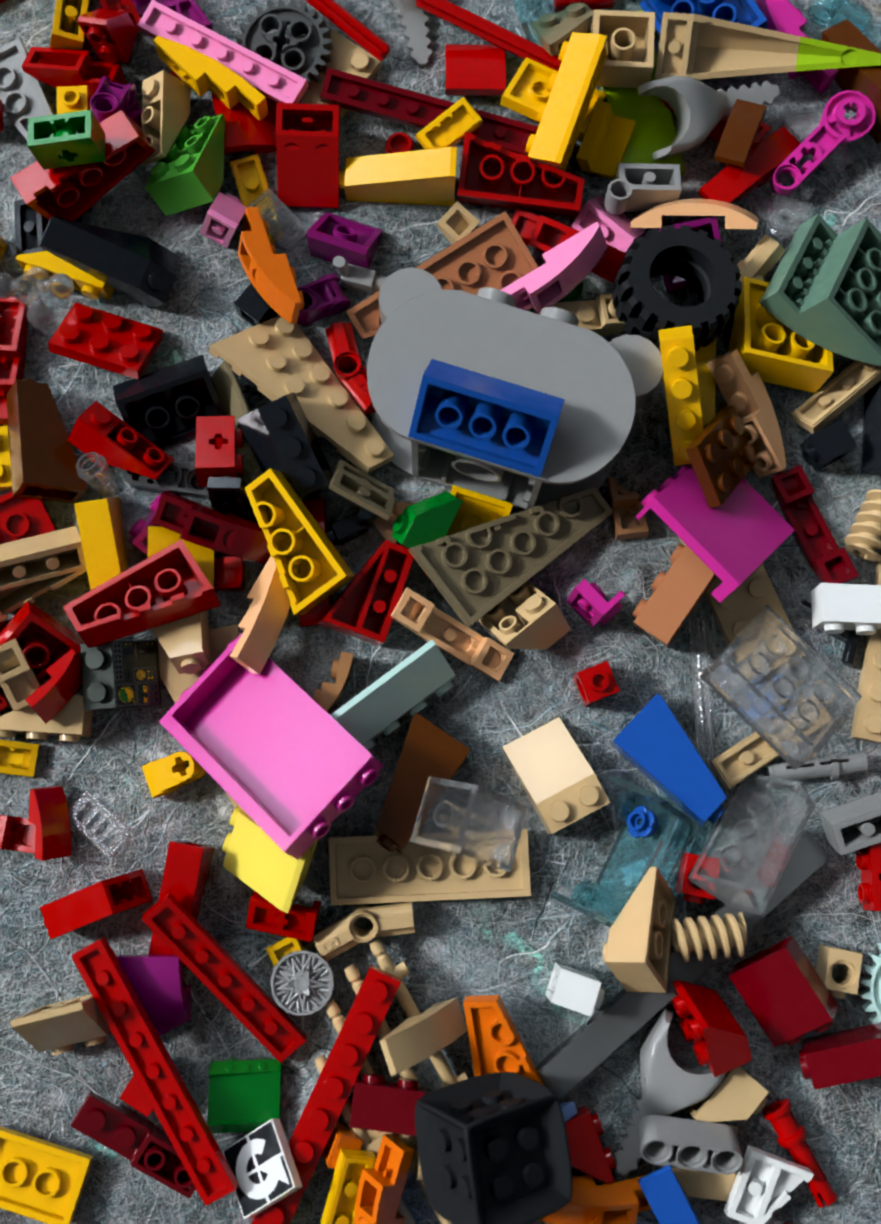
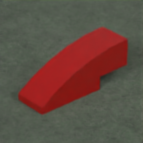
[21,47,127,96]

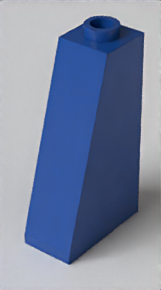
[613,693,727,827]

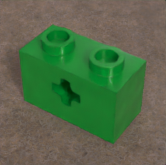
[27,110,105,170]

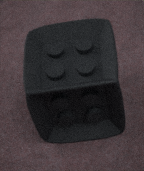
[415,1072,573,1224]

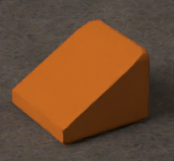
[322,1120,362,1169]

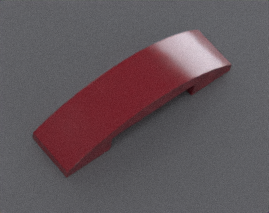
[771,465,859,584]

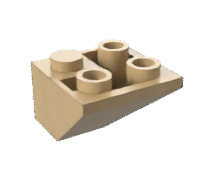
[477,581,571,650]

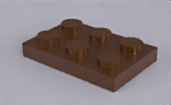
[686,405,756,508]

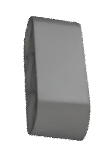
[638,1115,743,1175]

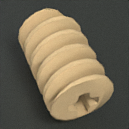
[844,489,881,562]
[671,912,747,963]

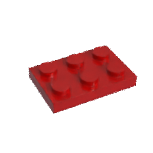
[48,302,163,380]

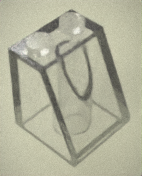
[410,776,528,872]

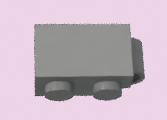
[604,163,682,215]

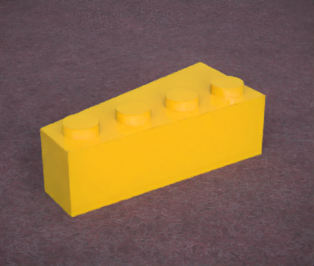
[245,468,355,615]

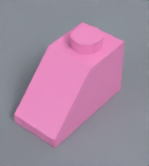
[200,192,246,248]

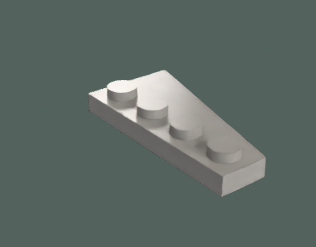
[0,38,55,141]

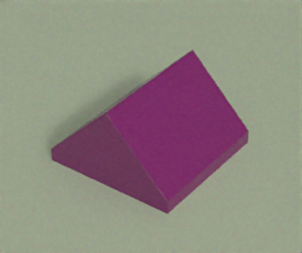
[307,212,383,269]

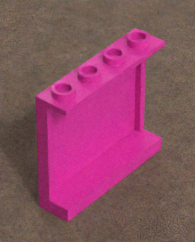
[636,464,795,603]

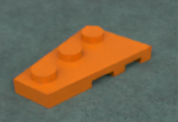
[463,995,544,1085]

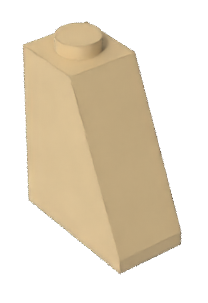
[151,610,211,674]

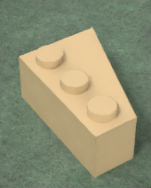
[0,526,87,622]

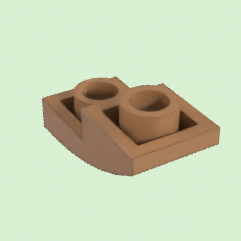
[314,652,355,714]

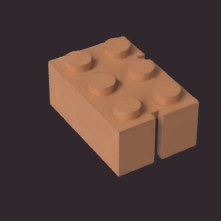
[632,543,717,648]

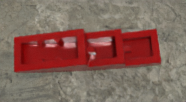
[698,126,801,204]
[0,296,28,425]

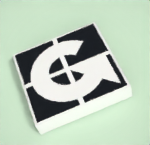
[222,1118,303,1219]

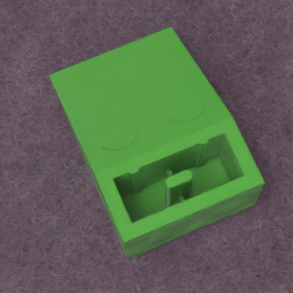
[144,114,225,216]

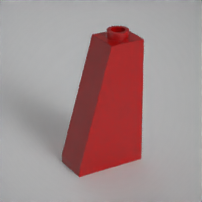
[148,841,214,968]

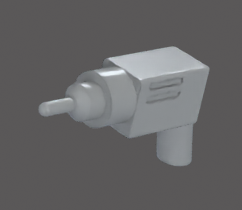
[333,256,387,295]

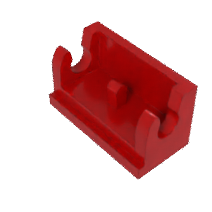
[246,891,322,942]

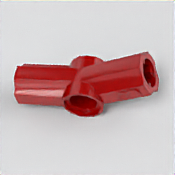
[325,321,376,414]

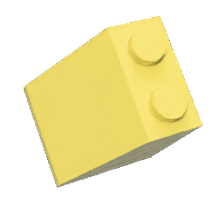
[221,805,319,913]

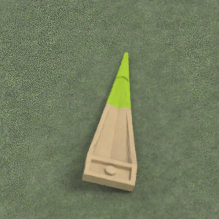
[655,12,881,80]

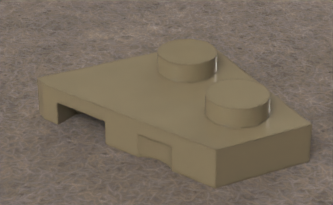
[529,3,593,56]

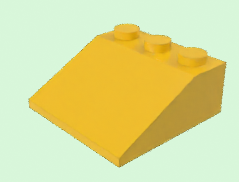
[728,276,834,393]

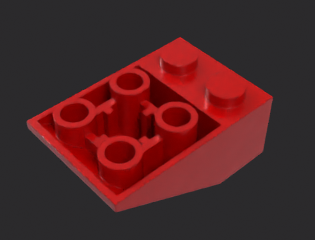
[276,103,340,209]

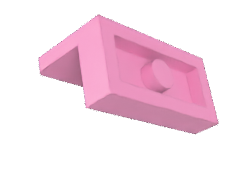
[571,195,646,253]

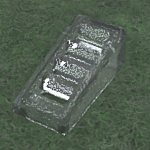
[69,790,137,859]

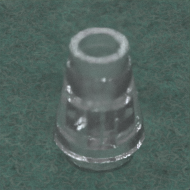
[76,452,119,498]

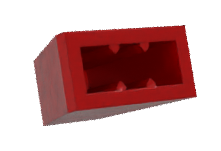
[40,869,153,940]

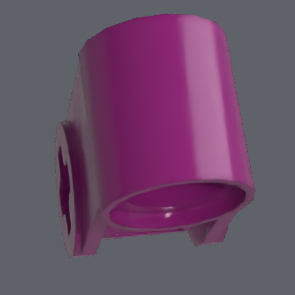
[90,76,136,123]
[297,273,351,325]

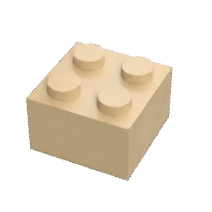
[590,9,655,88]

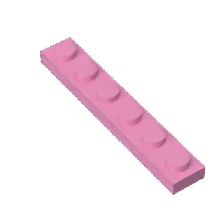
[137,0,309,103]

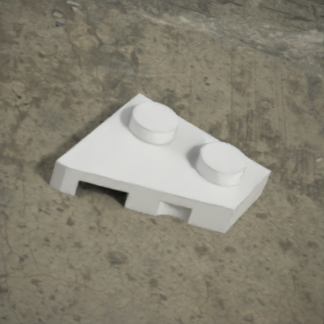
[723,1145,814,1224]

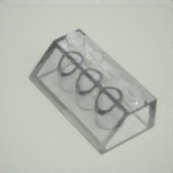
[688,774,815,915]

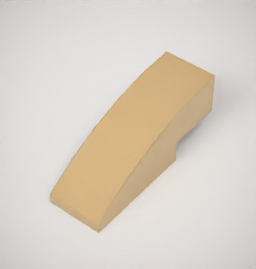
[379,998,467,1076]

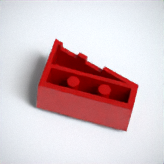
[317,540,414,646]

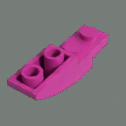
[756,0,838,94]

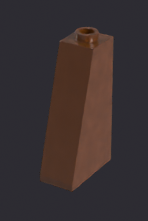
[821,19,881,144]
[6,379,87,504]
[374,713,471,853]

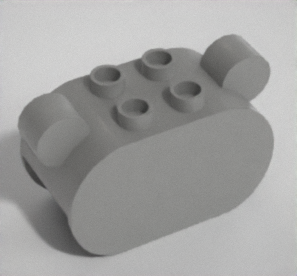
[367,267,663,511]

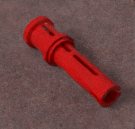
[762,1099,837,1208]

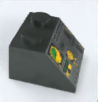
[80,640,162,711]

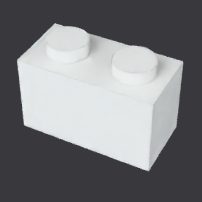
[811,583,881,635]
[545,962,604,1017]

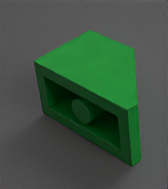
[392,491,463,548]

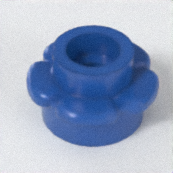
[626,806,658,838]

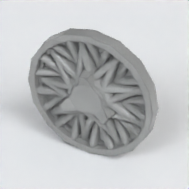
[270,950,334,1016]

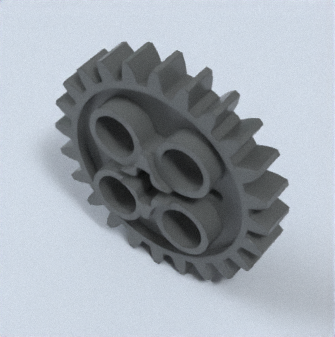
[235,0,333,91]

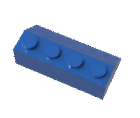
[408,359,565,477]

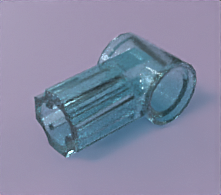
[808,0,873,33]

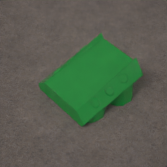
[207,1058,282,1134]

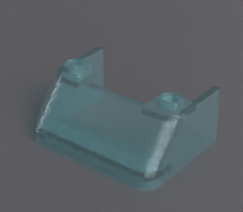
[551,774,693,928]

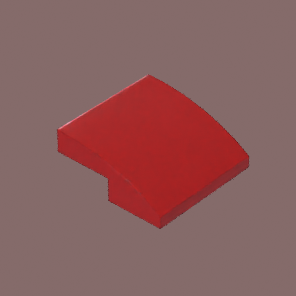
[445,44,506,96]
[211,93,276,154]

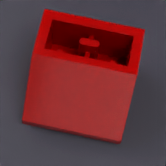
[672,980,753,1077]

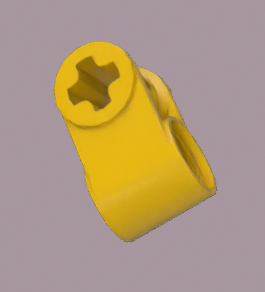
[141,751,207,798]

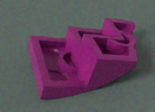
[116,954,191,1053]

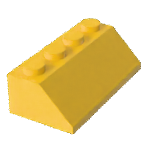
[525,32,608,171]

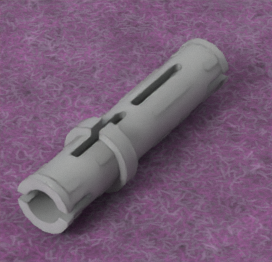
[765,752,868,785]

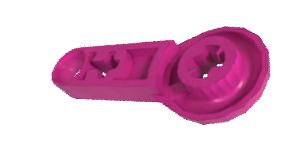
[771,90,876,196]

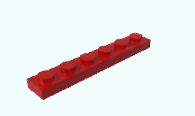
[141,892,306,1063]

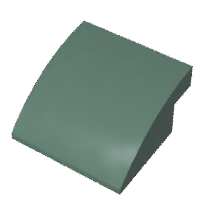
[759,214,881,366]

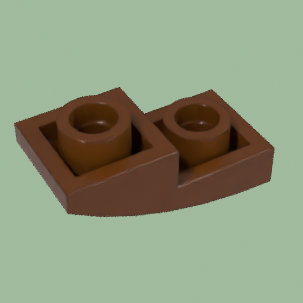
[714,99,767,168]

